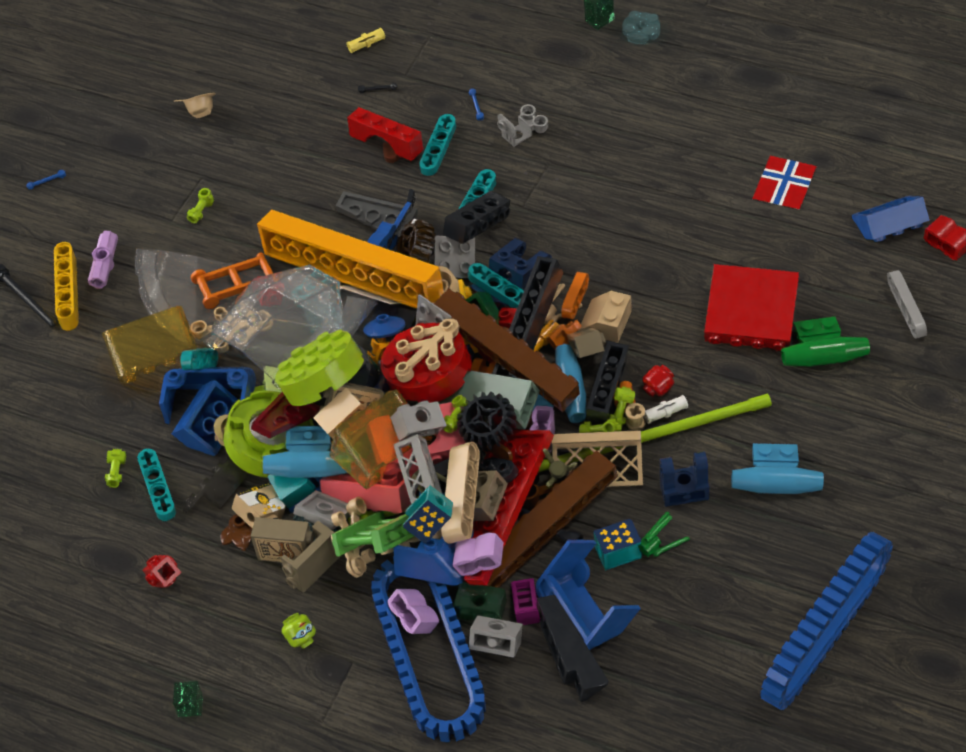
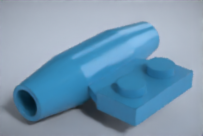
[532,344,586,423]
[263,426,353,478]
[731,443,824,494]

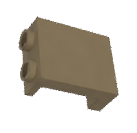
[281,521,341,593]

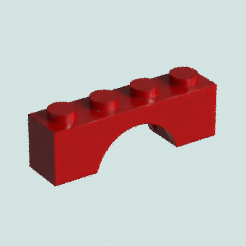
[347,107,423,161]

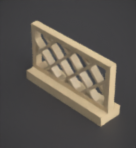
[552,431,643,487]

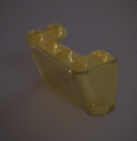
[102,305,198,384]
[329,390,432,490]

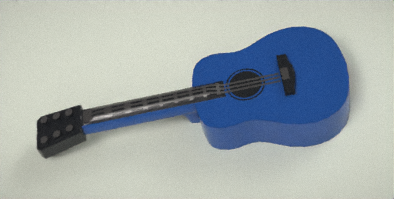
[367,189,416,251]

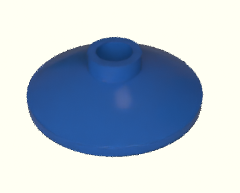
[363,314,405,338]

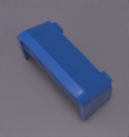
[159,367,256,424]
[394,489,474,585]
[536,540,641,650]

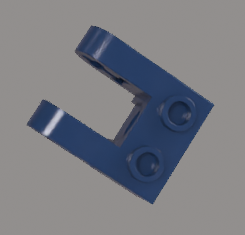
[489,238,552,290]
[660,451,709,507]

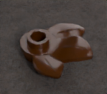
[220,514,252,551]

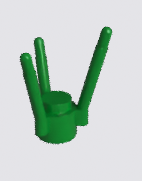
[637,511,690,557]

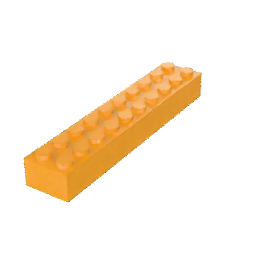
[257,210,444,309]

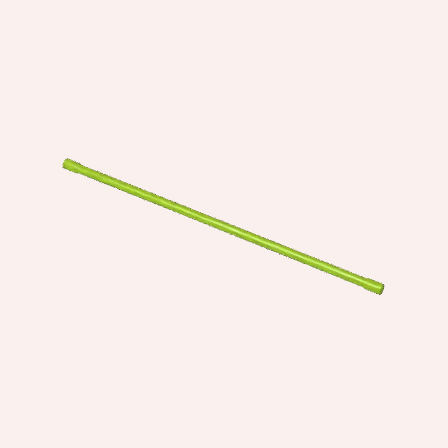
[348,393,772,525]

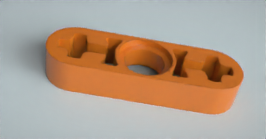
[561,272,589,319]

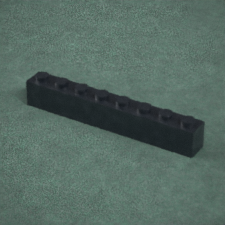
[492,256,563,378]

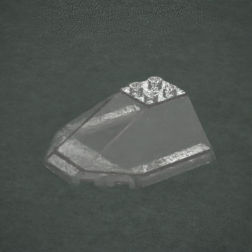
[200,265,344,390]

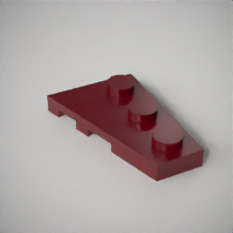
[251,392,321,438]

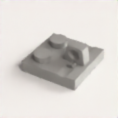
[293,490,350,530]

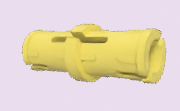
[347,27,386,54]

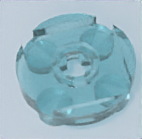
[622,11,660,44]

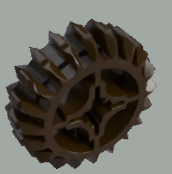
[395,219,436,263]

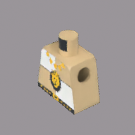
[232,482,285,529]

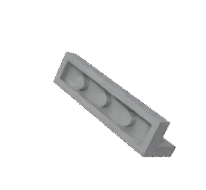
[393,434,442,504]

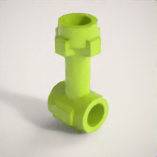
[187,188,214,224]
[609,386,635,427]
[443,395,467,433]
[579,419,622,433]
[105,449,126,488]

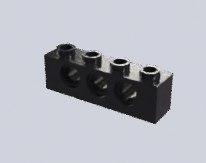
[442,191,511,244]
[585,341,629,425]

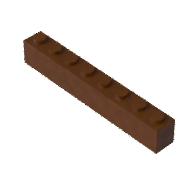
[434,288,580,412]
[478,450,618,596]

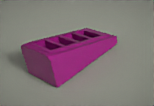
[511,578,540,625]

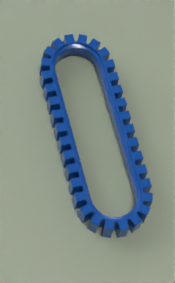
[760,532,893,710]
[371,556,486,742]

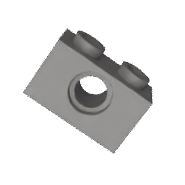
[390,401,447,442]
[469,615,523,657]

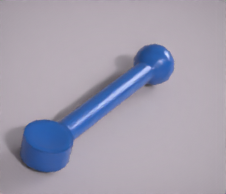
[469,89,484,121]
[27,170,66,189]

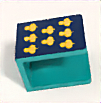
[403,485,453,543]
[594,519,642,570]

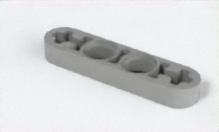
[887,270,927,339]

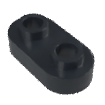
[479,457,519,483]

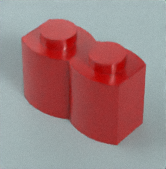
[924,215,966,261]

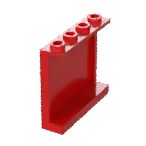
[704,264,799,351]

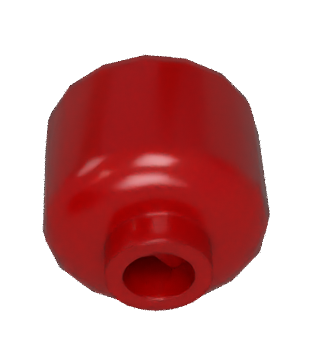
[642,365,675,397]

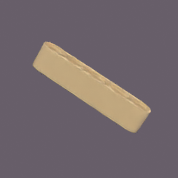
[442,442,480,544]

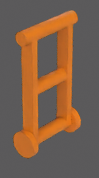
[191,253,275,309]

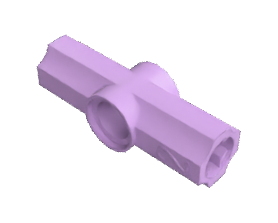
[88,231,118,289]

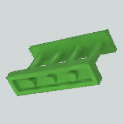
[332,511,415,556]

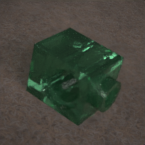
[173,681,203,717]

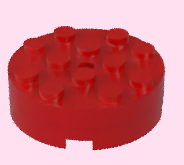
[381,323,472,403]

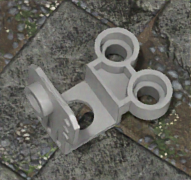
[497,104,548,147]

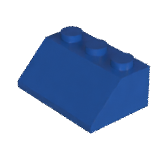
[852,196,929,242]
[171,380,238,456]

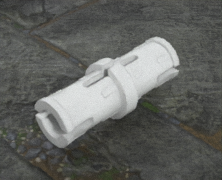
[644,395,688,424]

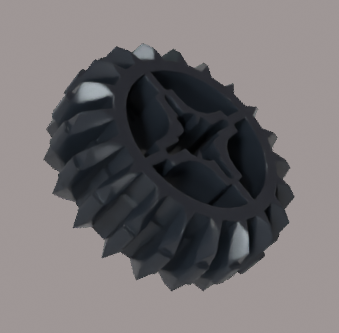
[456,391,517,451]

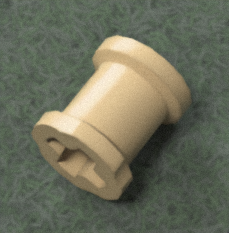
[625,403,646,431]

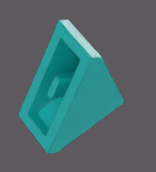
[268,475,316,509]

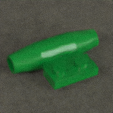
[781,317,870,367]

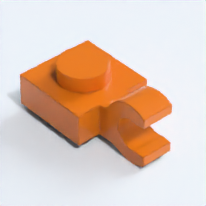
[546,320,582,350]

